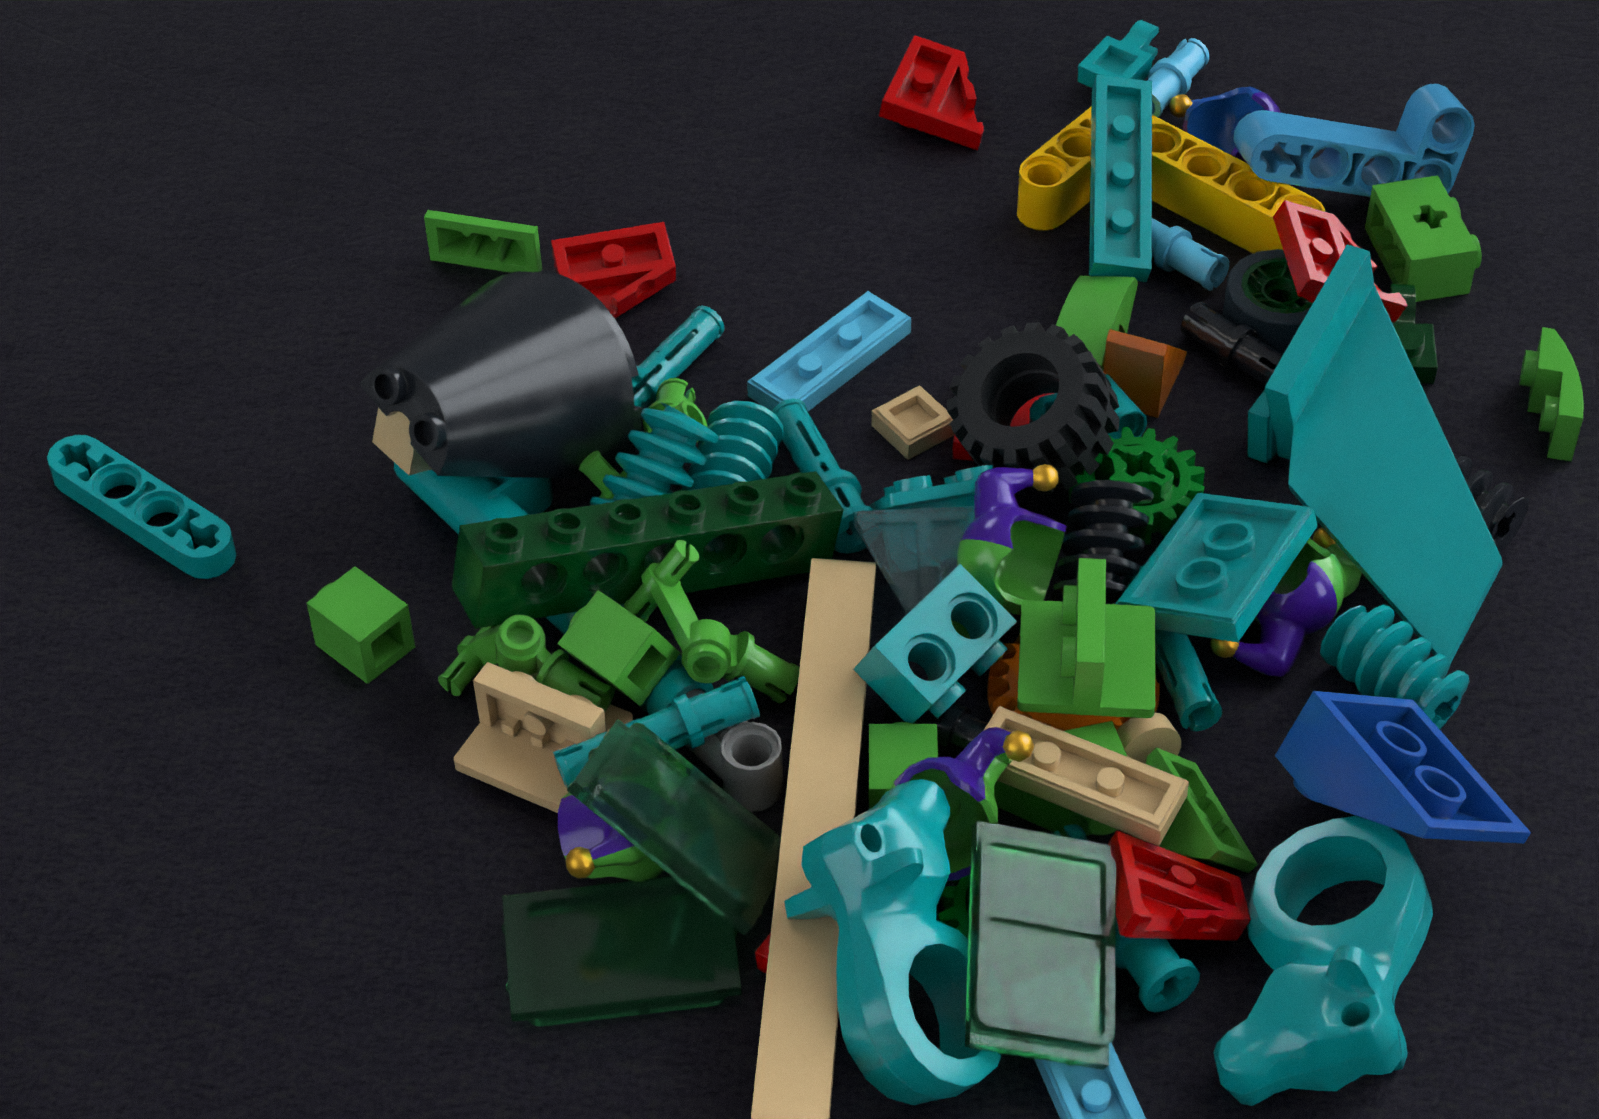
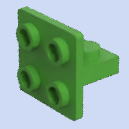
[1017,558,1155,718]

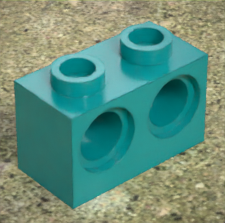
[853,564,1017,724]

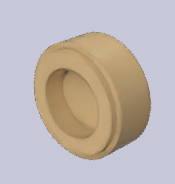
[1117,712,1181,764]

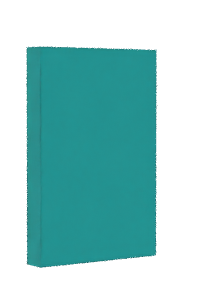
[1116,493,1317,642]

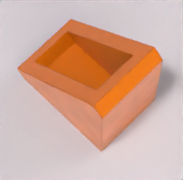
[1103,329,1187,418]

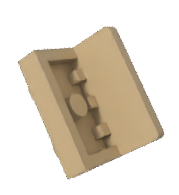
[454,662,633,813]

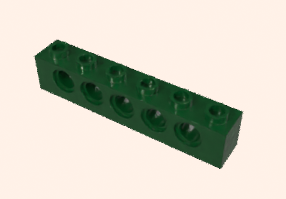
[452,471,844,629]

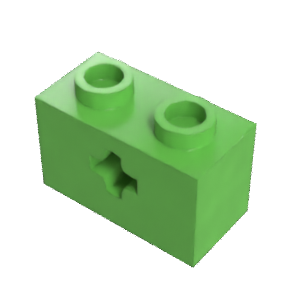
[1365,175,1482,302]

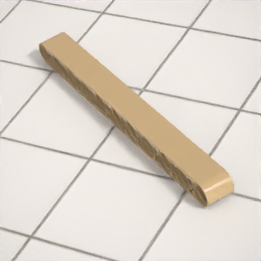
[751,558,876,1119]

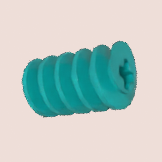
[681,401,784,491]
[590,402,720,505]
[1320,605,1469,729]

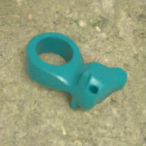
[784,779,1007,1105]
[1214,816,1433,1106]

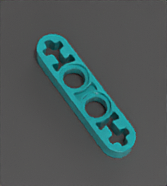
[47,435,237,579]

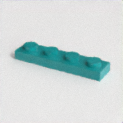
[1089,75,1152,282]

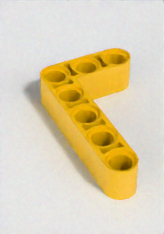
[1017,106,1325,254]

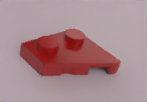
[879,35,984,151]
[1273,200,1407,323]
[551,222,676,318]
[1103,830,1251,941]

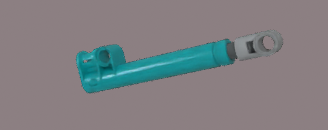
[394,462,783,812]

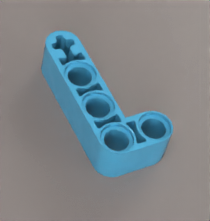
[1233,84,1475,197]

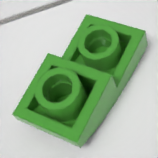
[1056,275,1138,371]
[1519,327,1584,462]

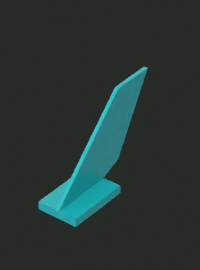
[1265,244,1502,664]

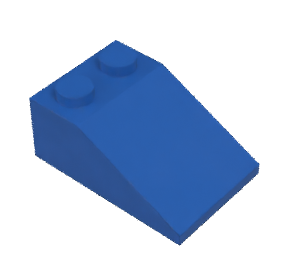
[1275,691,1531,844]

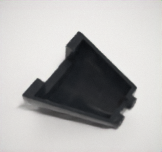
[359,270,642,479]

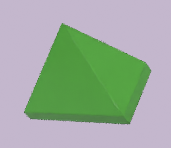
[424,210,542,273]
[1133,747,1258,873]

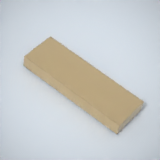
[983,706,1189,846]

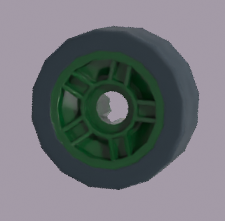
[1223,249,1313,354]

